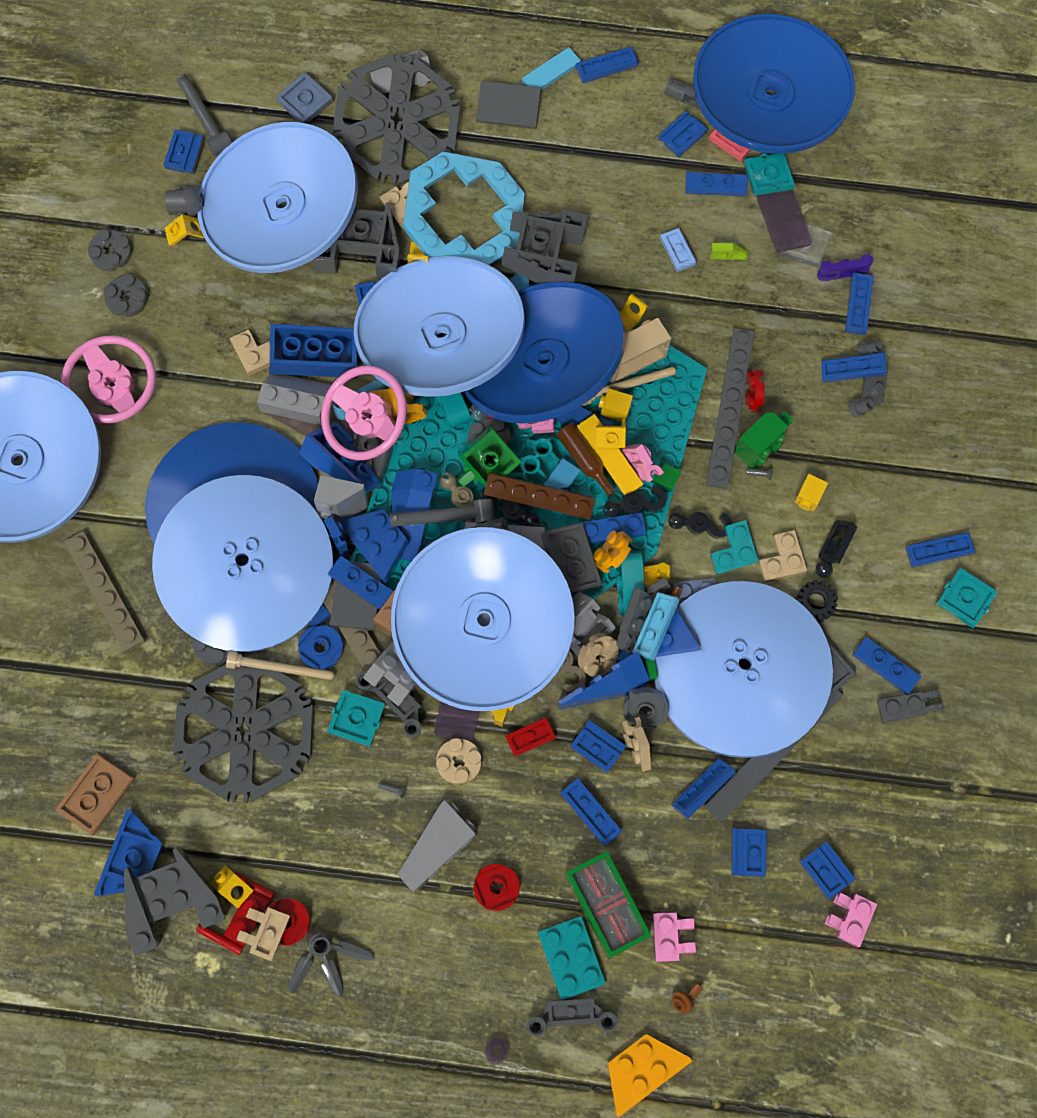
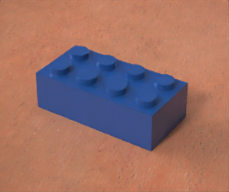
[269,324,357,377]

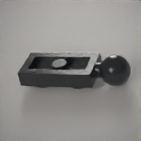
[815,520,858,578]

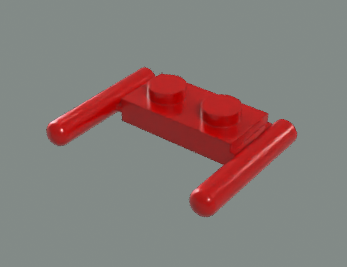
[196,870,275,955]

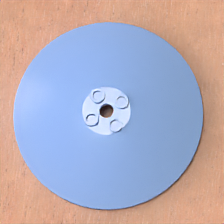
[198,122,358,273]
[354,256,525,396]
[0,371,101,543]
[152,475,333,652]
[391,527,575,711]
[654,581,833,758]

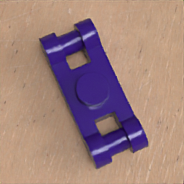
[817,254,873,281]

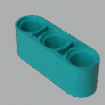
[436,393,471,428]
[616,551,645,617]

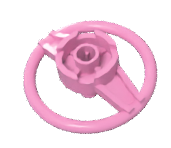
[61,335,156,423]
[321,366,407,460]

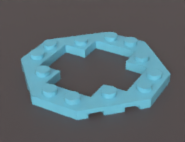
[402,152,525,266]

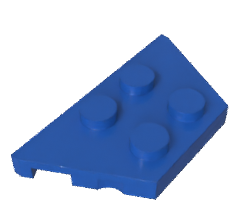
[340,509,409,583]
[616,609,701,662]
[94,809,164,897]

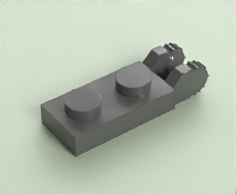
[616,588,653,654]
[877,690,944,723]

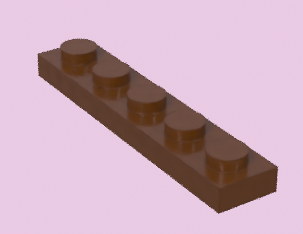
[483,472,595,520]

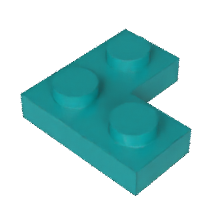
[710,520,759,574]

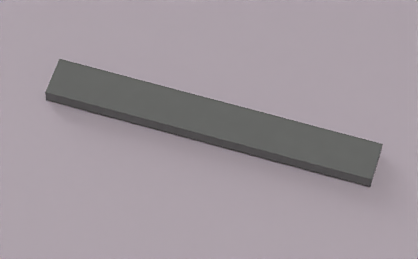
[704,685,843,823]

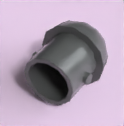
[165,185,204,217]

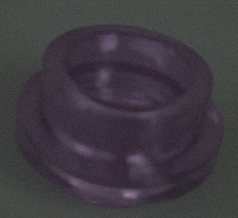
[484,1039,508,1064]

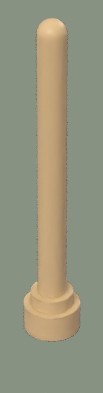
[582,367,676,406]
[226,650,335,680]

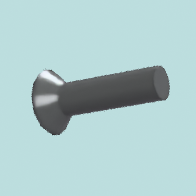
[746,468,772,480]
[378,782,406,799]

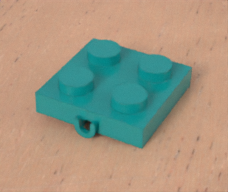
[744,153,795,196]
[936,568,998,629]
[327,690,386,747]

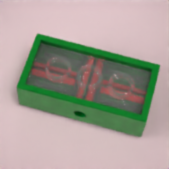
[565,851,651,960]

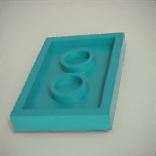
[537,916,606,1001]

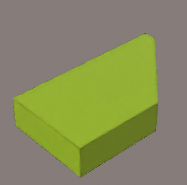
[710,243,748,260]

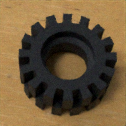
[796,580,838,622]

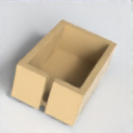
[610,318,671,384]

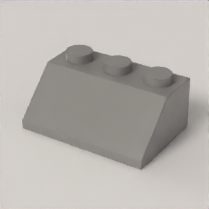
[364,49,431,96]
[257,374,331,426]
[314,475,369,524]

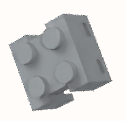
[570,592,616,655]
[363,641,417,706]

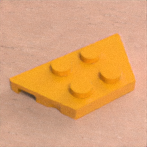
[607,1034,692,1117]

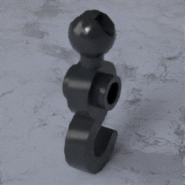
[603,486,667,517]
[482,494,541,527]
[668,512,732,539]

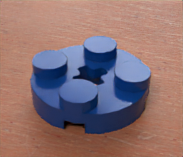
[298,625,344,670]

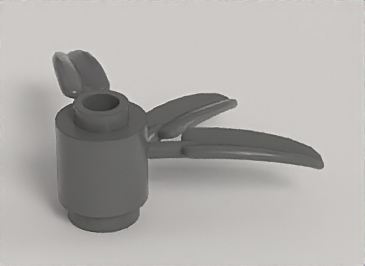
[289,927,374,996]

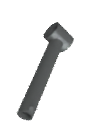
[176,74,232,157]
[390,499,495,527]

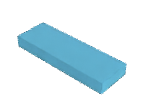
[521,47,581,91]
[632,592,679,661]

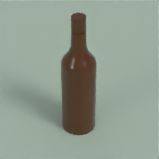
[556,423,615,497]

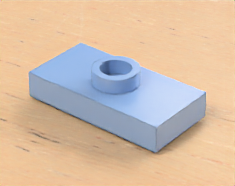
[660,228,696,272]

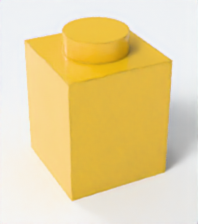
[598,388,633,422]
[794,474,828,512]

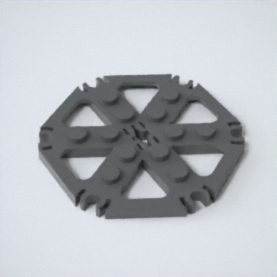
[333,53,460,185]
[173,665,313,803]

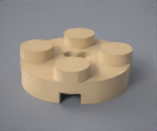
[578,633,619,678]
[436,738,481,785]

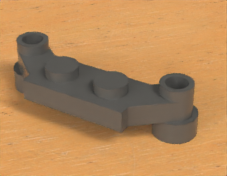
[848,341,889,417]
[356,671,422,739]
[527,999,618,1037]

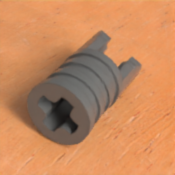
[664,77,699,108]

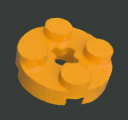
[593,531,633,573]

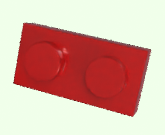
[505,717,556,758]

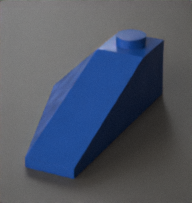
[299,422,381,493]
[391,469,439,562]
[558,652,650,710]

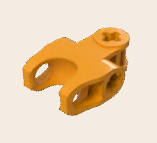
[369,386,427,425]

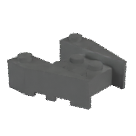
[313,202,400,279]
[502,210,588,284]
[124,846,227,956]

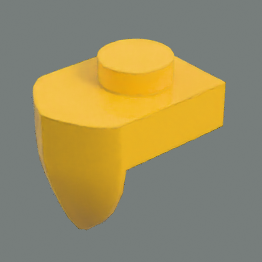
[643,563,671,591]

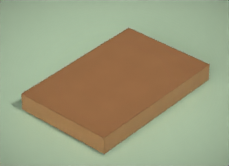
[55,753,135,836]

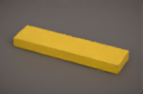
[577,414,644,496]

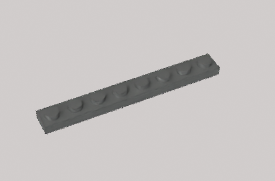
[706,328,754,490]

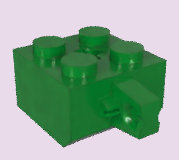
[734,411,794,469]
[457,426,521,487]

